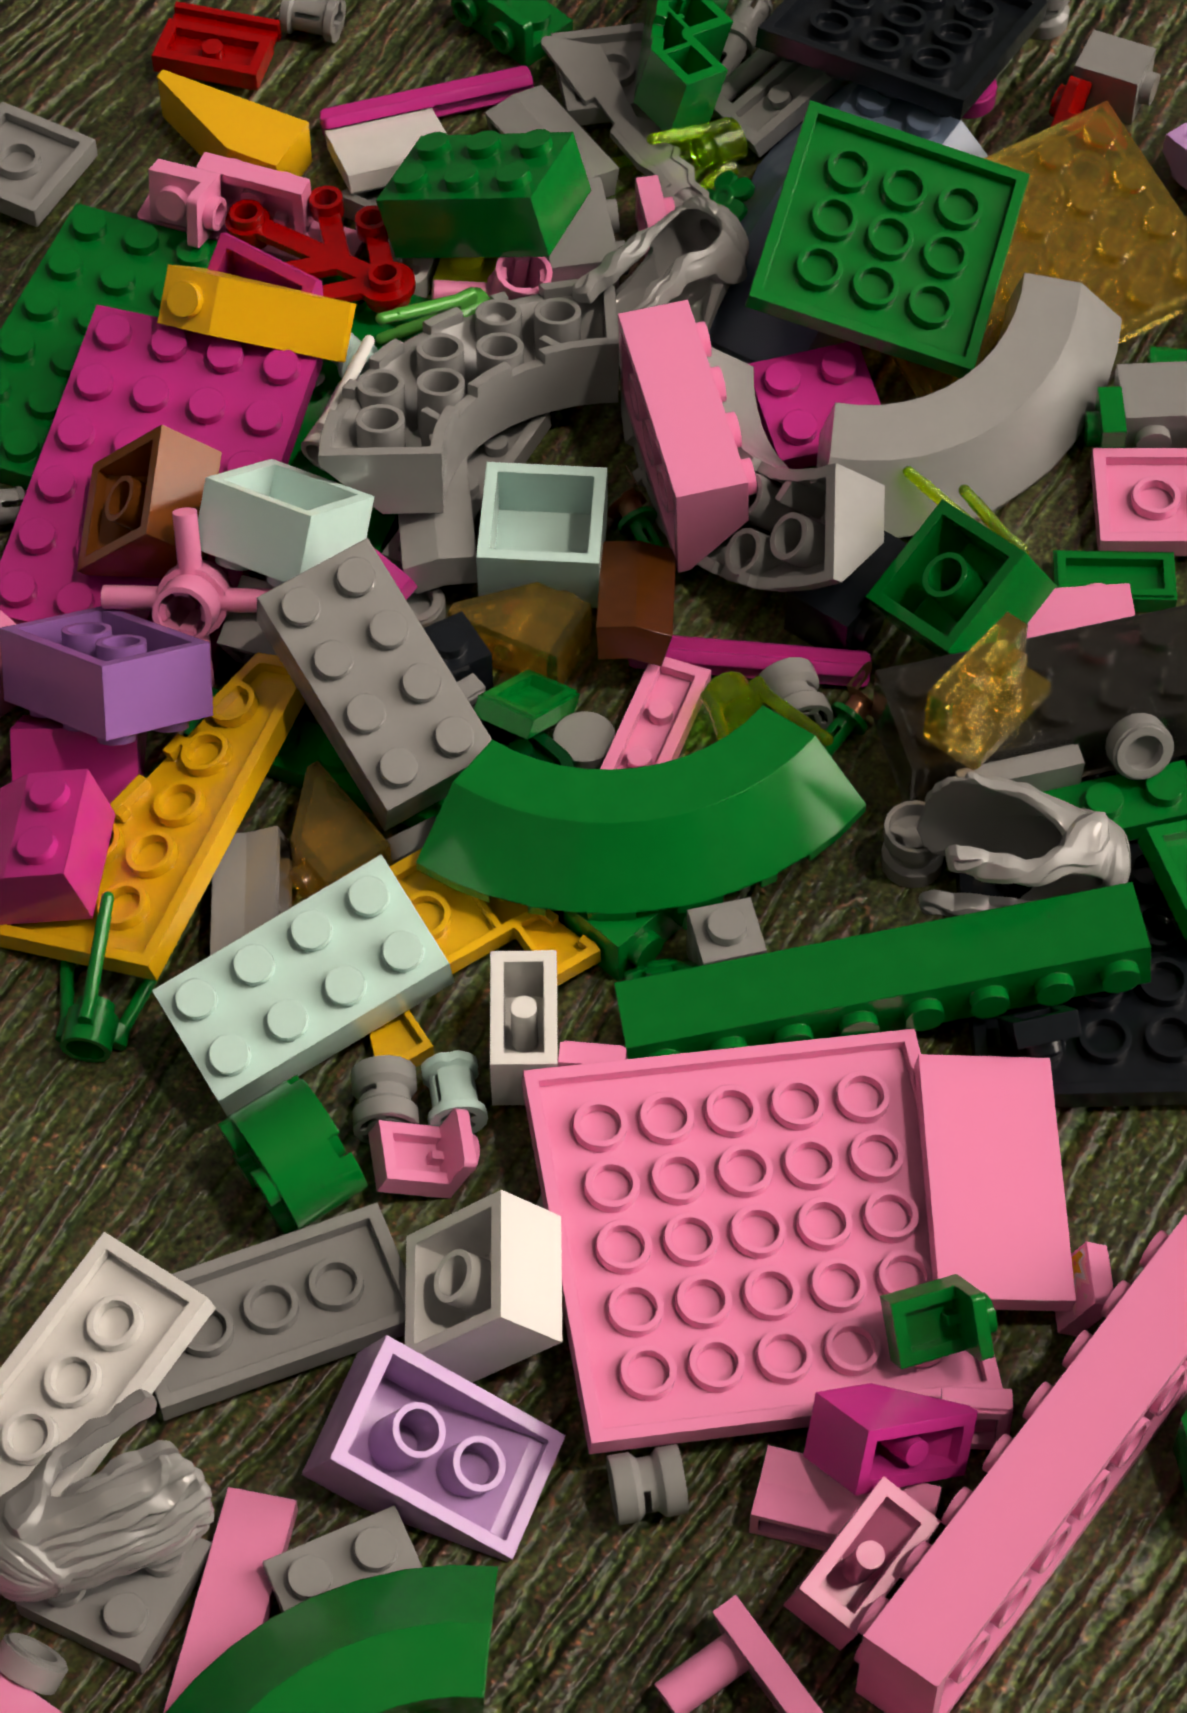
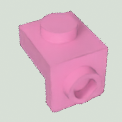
[368,1108,480,1199]

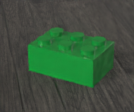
[376,129,591,258]

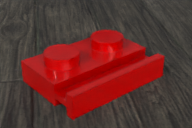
[151,1,282,91]

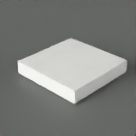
[325,107,447,195]

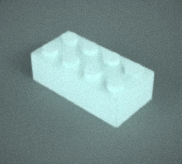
[152,854,455,1116]

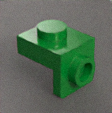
[880,1274,998,1369]

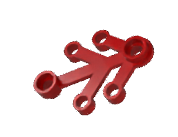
[225,185,416,313]

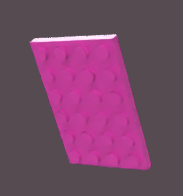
[0,305,323,673]

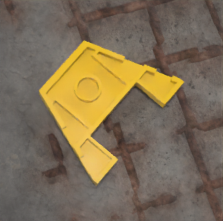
[369,848,601,1067]

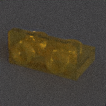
[923,612,1051,770]

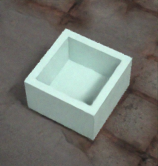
[198,459,375,587]
[476,462,608,608]

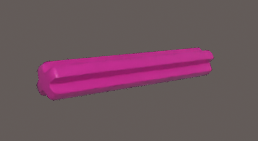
[319,65,534,139]
[628,635,871,688]

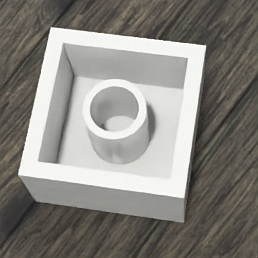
[405,1190,562,1383]

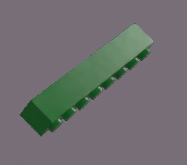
[614,882,1151,1059]

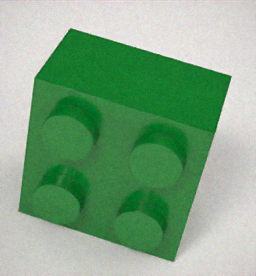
[866,499,1057,684]

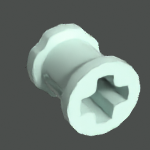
[421,1050,488,1134]

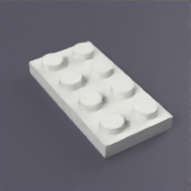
[0,1232,216,1497]

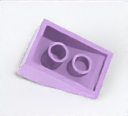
[301,1335,566,1562]

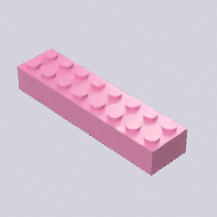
[854,1214,1187,1713]

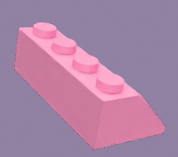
[618,300,757,573]

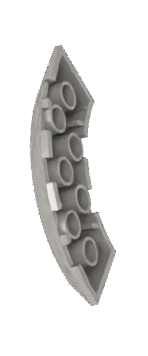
[816,272,1122,538]
[318,279,619,514]
[620,347,885,592]

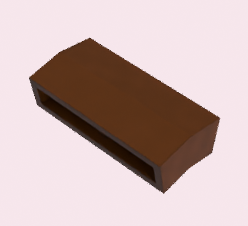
[596,541,676,667]

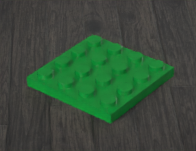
[745,100,1030,379]

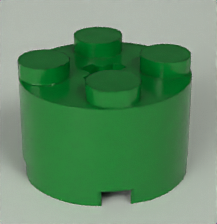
[217,1074,368,1235]

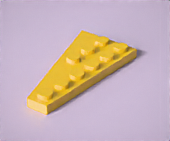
[0,652,305,981]

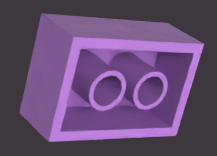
[0,606,213,746]

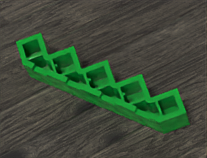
[634,0,733,137]

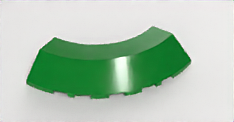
[416,705,866,921]
[166,1565,498,1713]

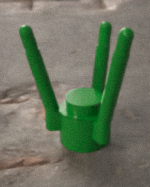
[55,891,161,1063]

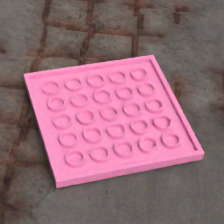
[521,1029,1003,1454]

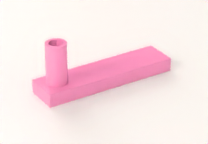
[654,1595,823,1713]

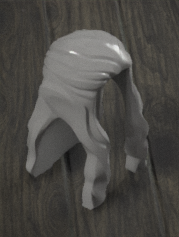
[572,195,749,370]
[916,772,1131,917]
[0,1389,214,1602]

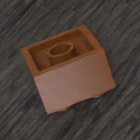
[77,424,222,578]

